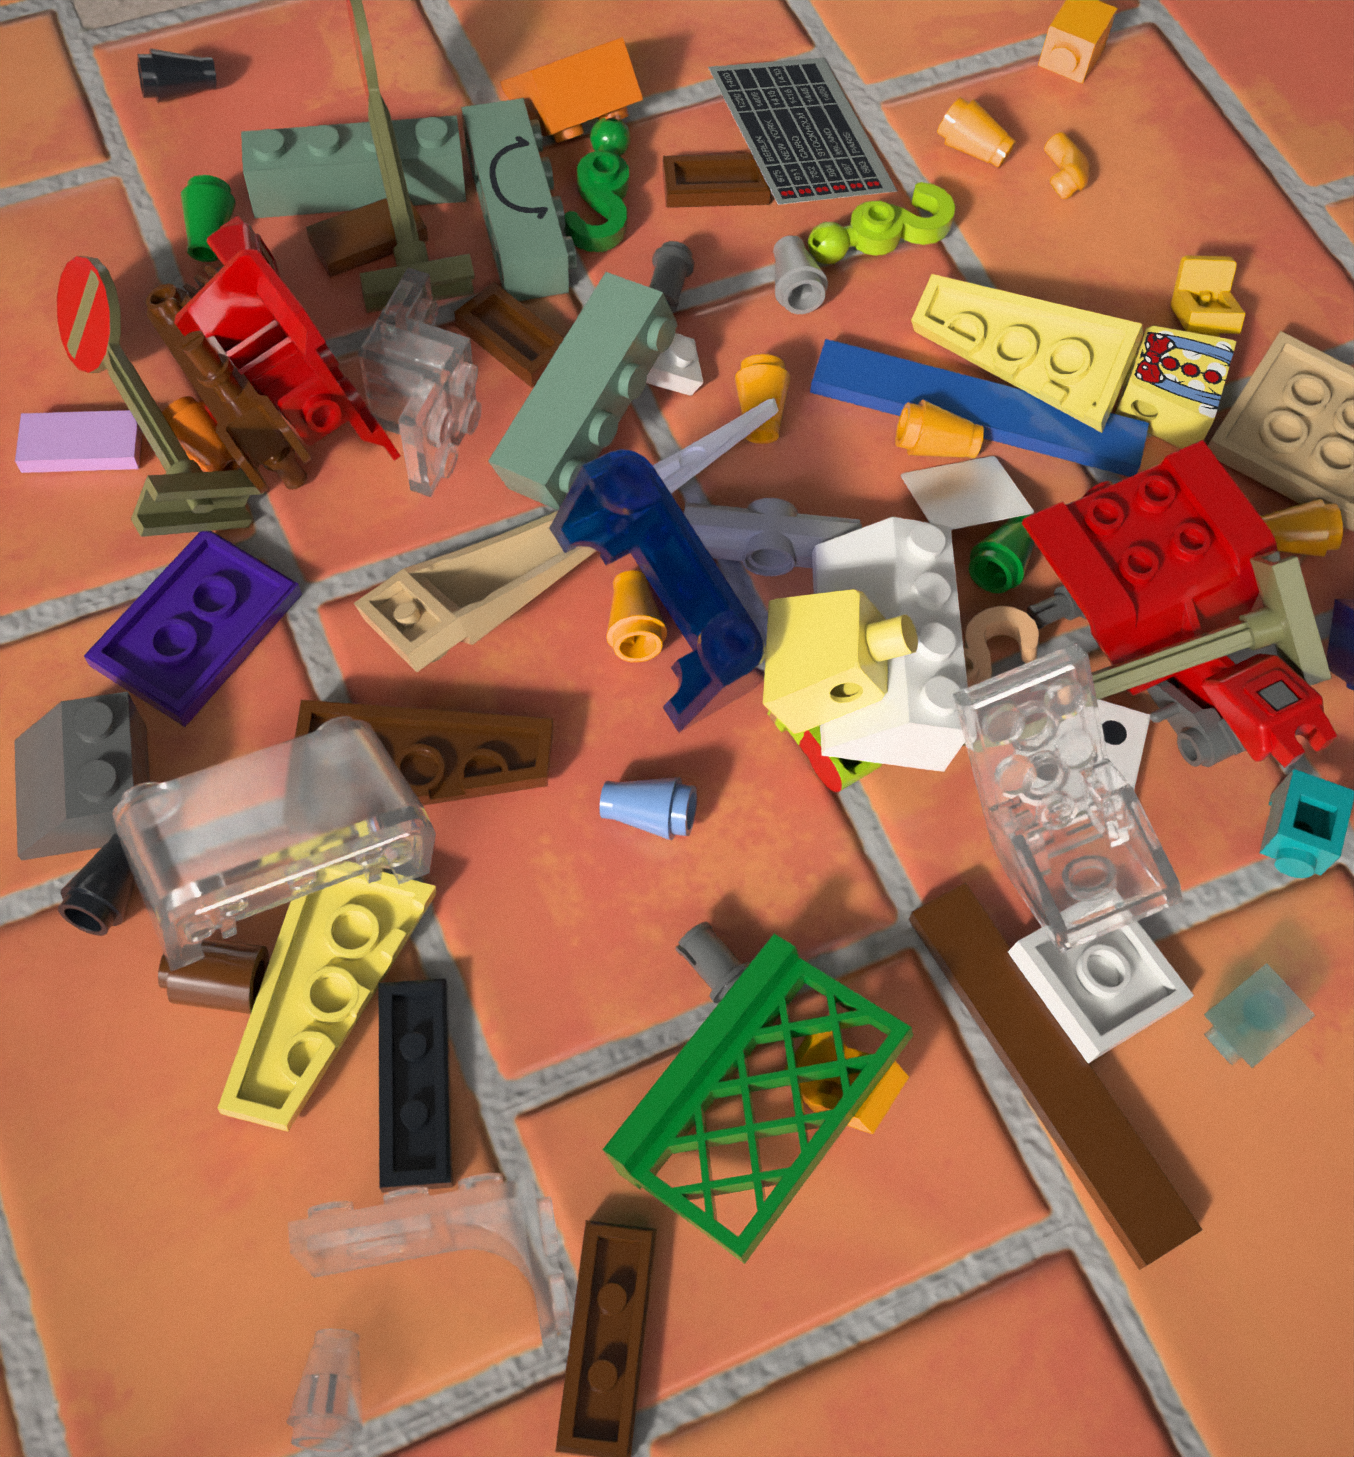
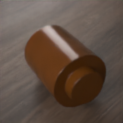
[158,936,269,1014]

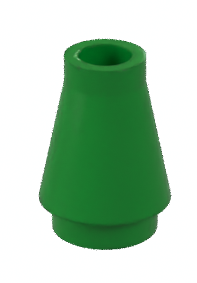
[180,175,236,262]
[969,514,1035,593]

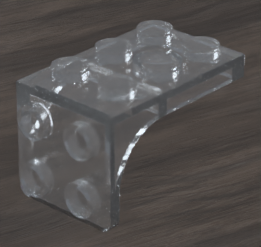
[288,1173,571,1354]

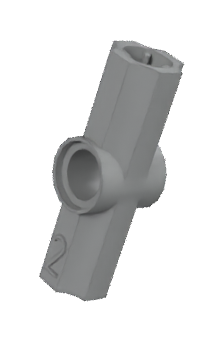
[680,498,862,576]

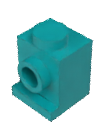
[1259,769,1354,878]

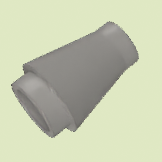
[773,236,828,314]

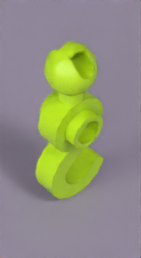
[808,182,955,264]

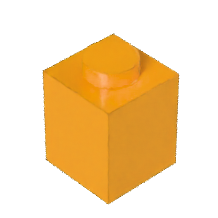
[1038,0,1118,84]

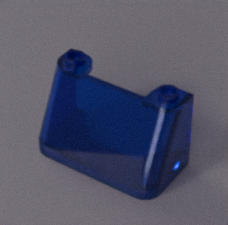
[549,449,766,733]

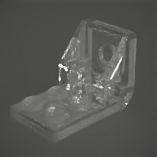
[953,643,1183,953]

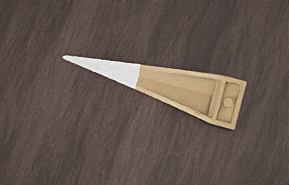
[354,398,779,672]

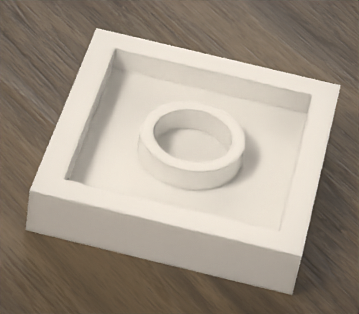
[1008,889,1194,1063]

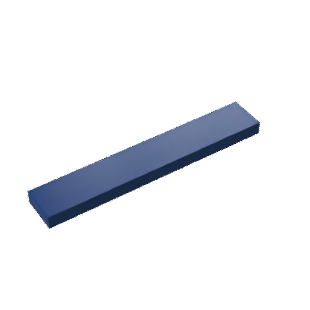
[810,339,1149,477]

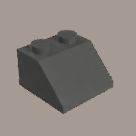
[14,692,154,861]

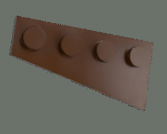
[281,700,554,827]

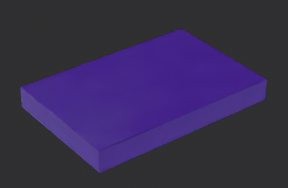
[84,531,302,727]

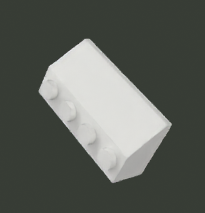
[812,517,972,772]

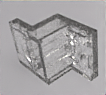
[358,267,482,497]

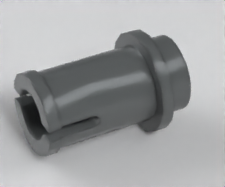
[649,241,695,313]
[675,922,750,1003]

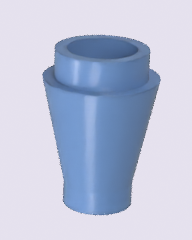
[599,777,697,841]

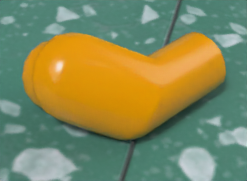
[1044,132,1090,199]

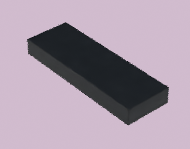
[378,978,453,1193]

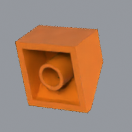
[500,37,643,143]

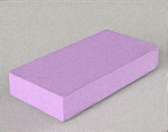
[15,410,142,473]

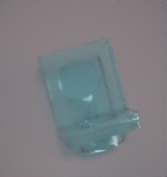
[1204,963,1316,1068]

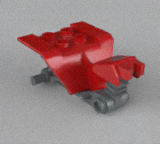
[1022,440,1337,768]

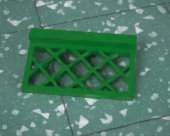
[602,933,913,1264]

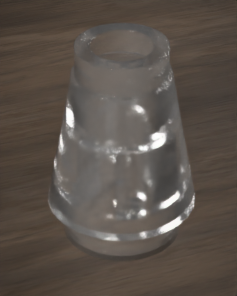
[286,1329,363,1452]

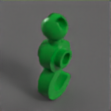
[564,117,631,252]

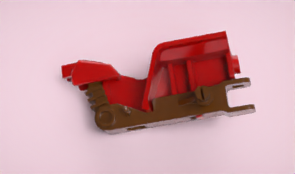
[145,215,401,494]

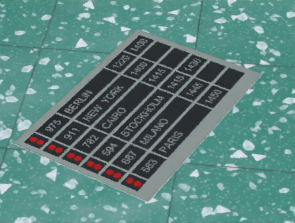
[708,58,897,205]

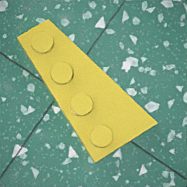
[911,274,1143,433]
[218,852,436,1132]

